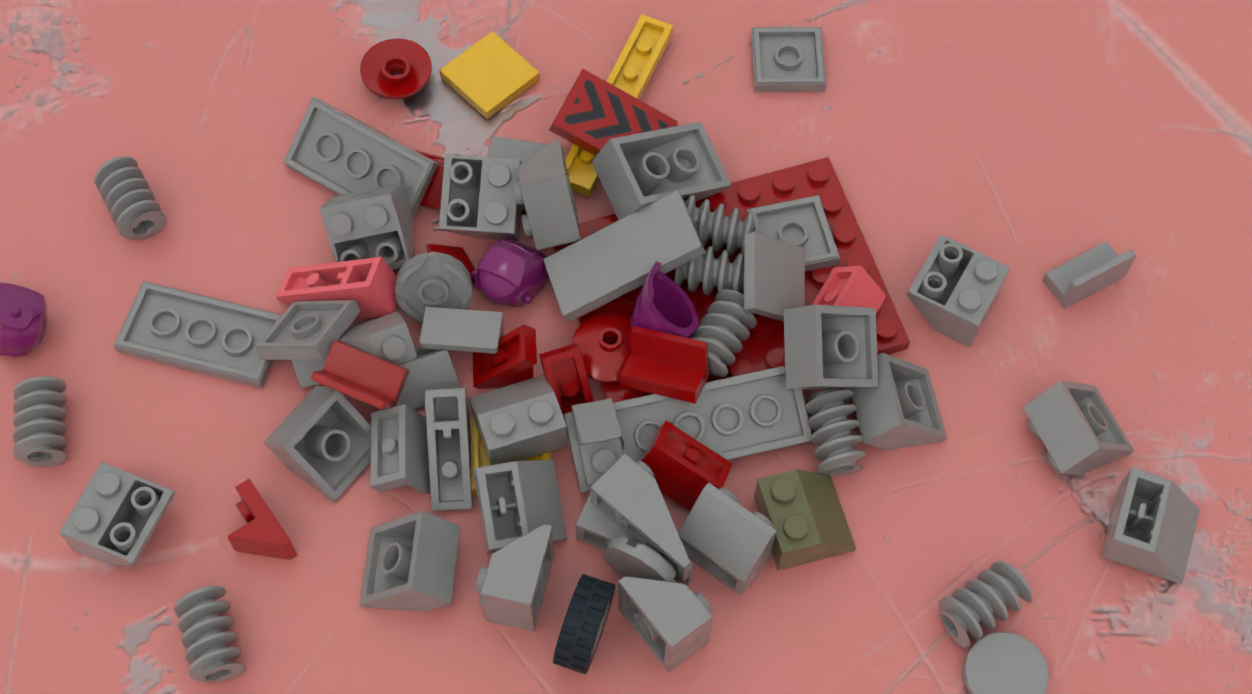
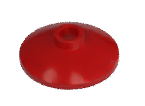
[360,38,432,99]
[572,312,632,383]

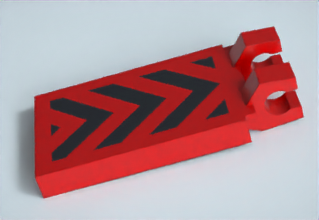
[549,68,679,156]

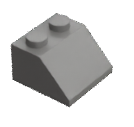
[513,140,581,250]
[783,305,878,390]
[850,353,947,450]
[468,375,568,465]
[1023,381,1134,475]
[263,385,371,502]
[360,511,460,612]
[476,524,554,632]
[618,576,713,673]

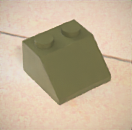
[754,469,856,571]

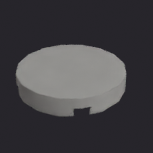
[395,252,473,323]
[603,536,681,583]
[962,632,1049,694]

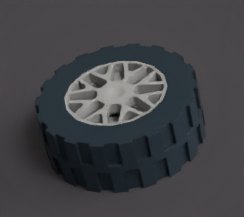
[553,574,616,674]

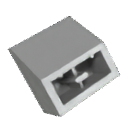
[439,154,522,241]
[319,182,413,270]
[907,234,1011,347]
[473,460,567,554]
[59,462,175,566]
[1101,468,1200,584]
[678,482,777,596]

